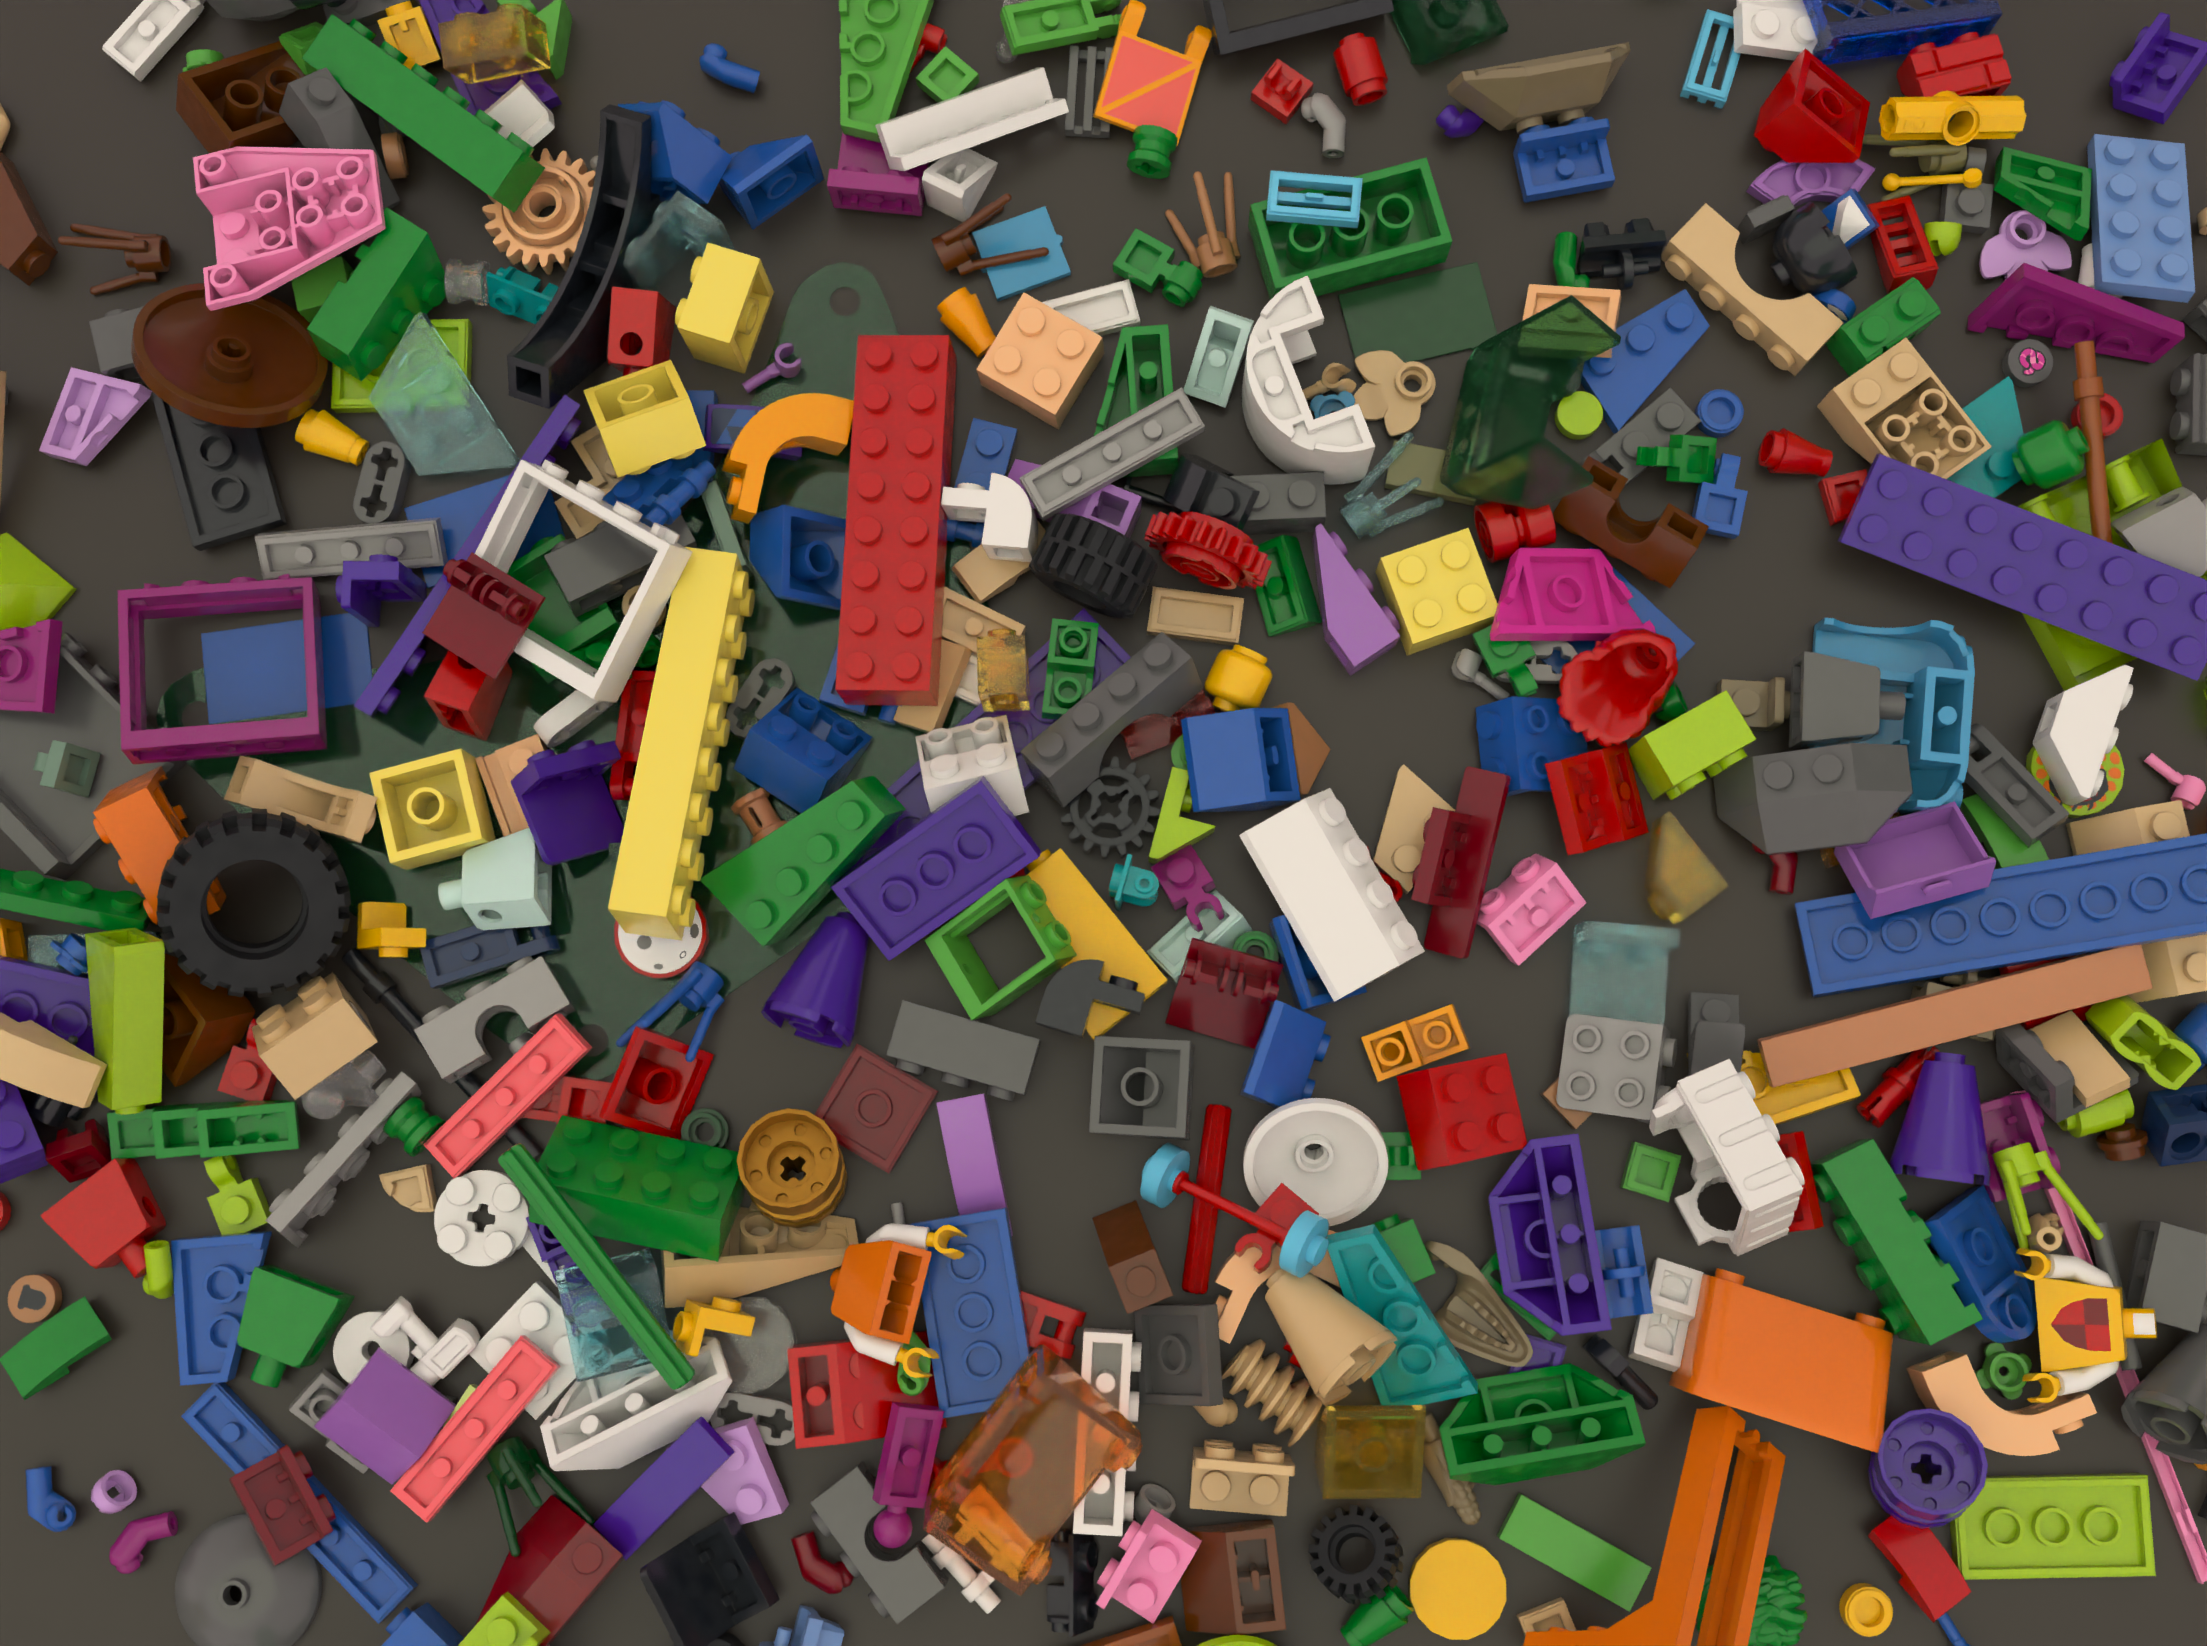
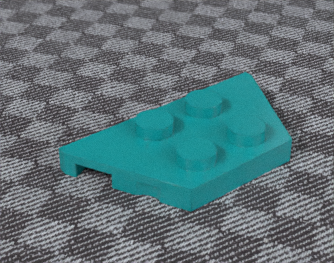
[1947,376,2024,498]

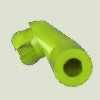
[142,1240,174,1299]

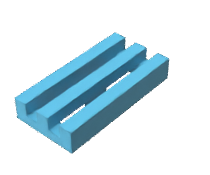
[1680,9,1741,109]
[1266,170,1363,228]

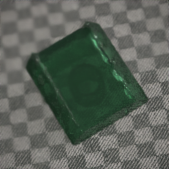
[1390,0,1509,65]

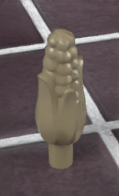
[1415,1412,1481,1525]

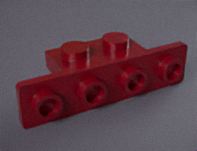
[1411,766,1511,959]

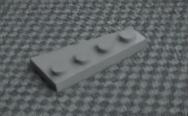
[265,1071,423,1248]

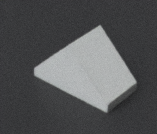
[922,148,998,222]

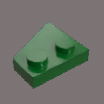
[1993,146,2092,241]

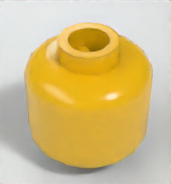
[1204,644,1273,712]

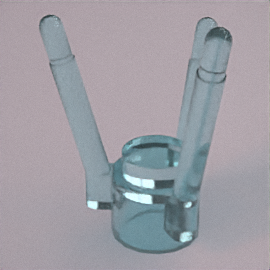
[1339,432,1444,539]

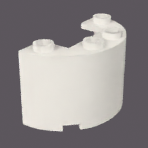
[1242,275,1375,485]

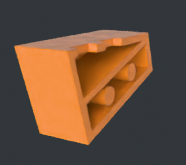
[93,766,227,925]

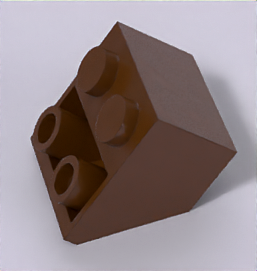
[1181,1519,1286,1635]

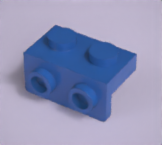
[1513,117,1615,203]

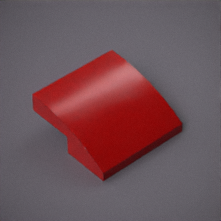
[1545,742,1649,855]

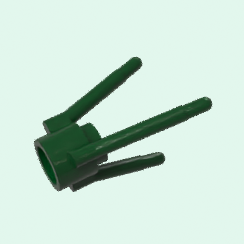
[486,1437,595,1557]

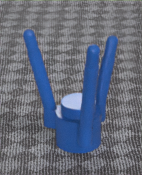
[616,961,725,1062]

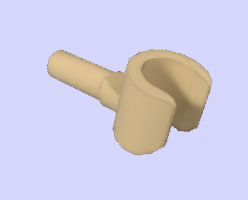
[1302,363,1356,400]

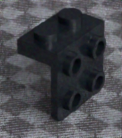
[640,1512,780,1646]

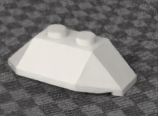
[540,1330,732,1471]

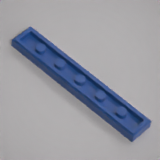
[181,1382,418,1624]

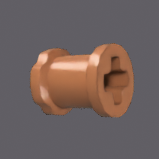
[731,787,787,845]

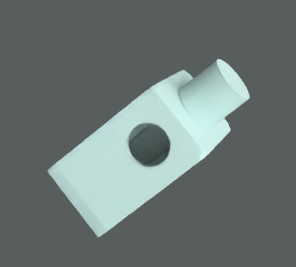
[438,828,552,930]

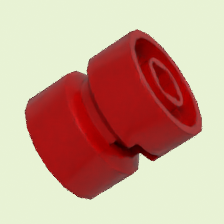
[1474,487,1556,563]

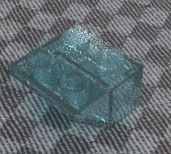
[554,1248,670,1382]

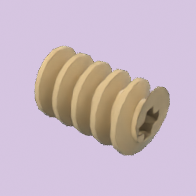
[1221,1339,1323,1447]

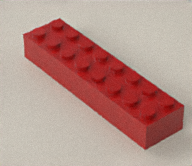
[835,335,957,706]

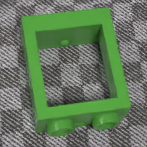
[924,875,1077,1020]

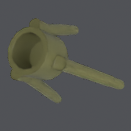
[1862,134,1967,201]

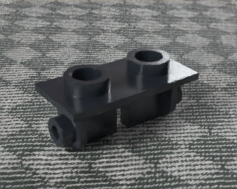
[1047,1528,1098,1637]

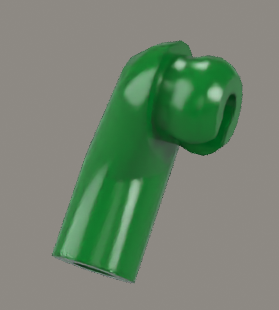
[1553,232,1590,288]

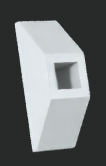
[2032,665,2134,806]

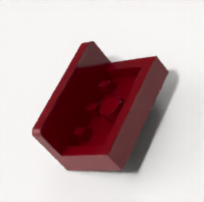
[229,1444,336,1567]

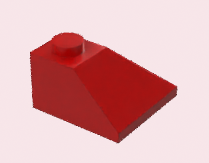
[1754,48,1870,163]

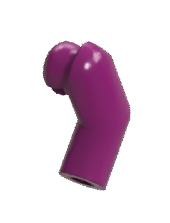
[109,1511,178,1574]

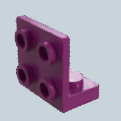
[827,131,929,216]

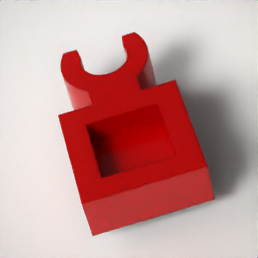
[1234,1183,1319,1274]

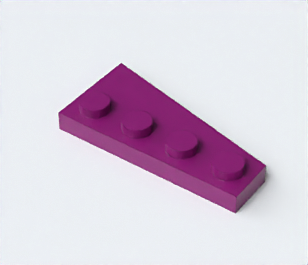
[1967,263,2185,363]
[0,619,63,714]

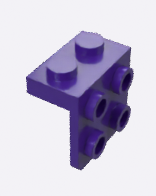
[510,740,624,865]

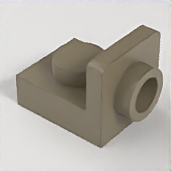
[1717,677,1790,731]

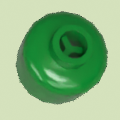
[2012,420,2090,489]

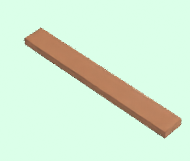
[1757,944,2153,1087]

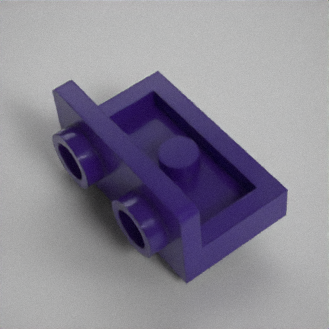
[2109,12,2207,125]
[335,554,427,627]

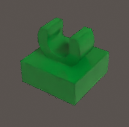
[1380,1132,1421,1180]

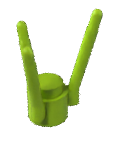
[1992,1142,2104,1249]

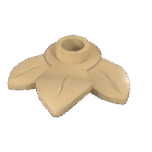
[1354,350,1436,437]

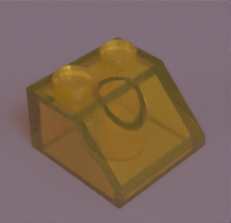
[1315,1405,1426,1499]

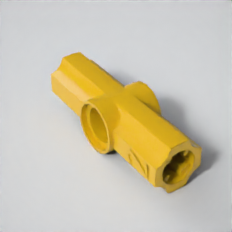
[1879,90,2027,146]

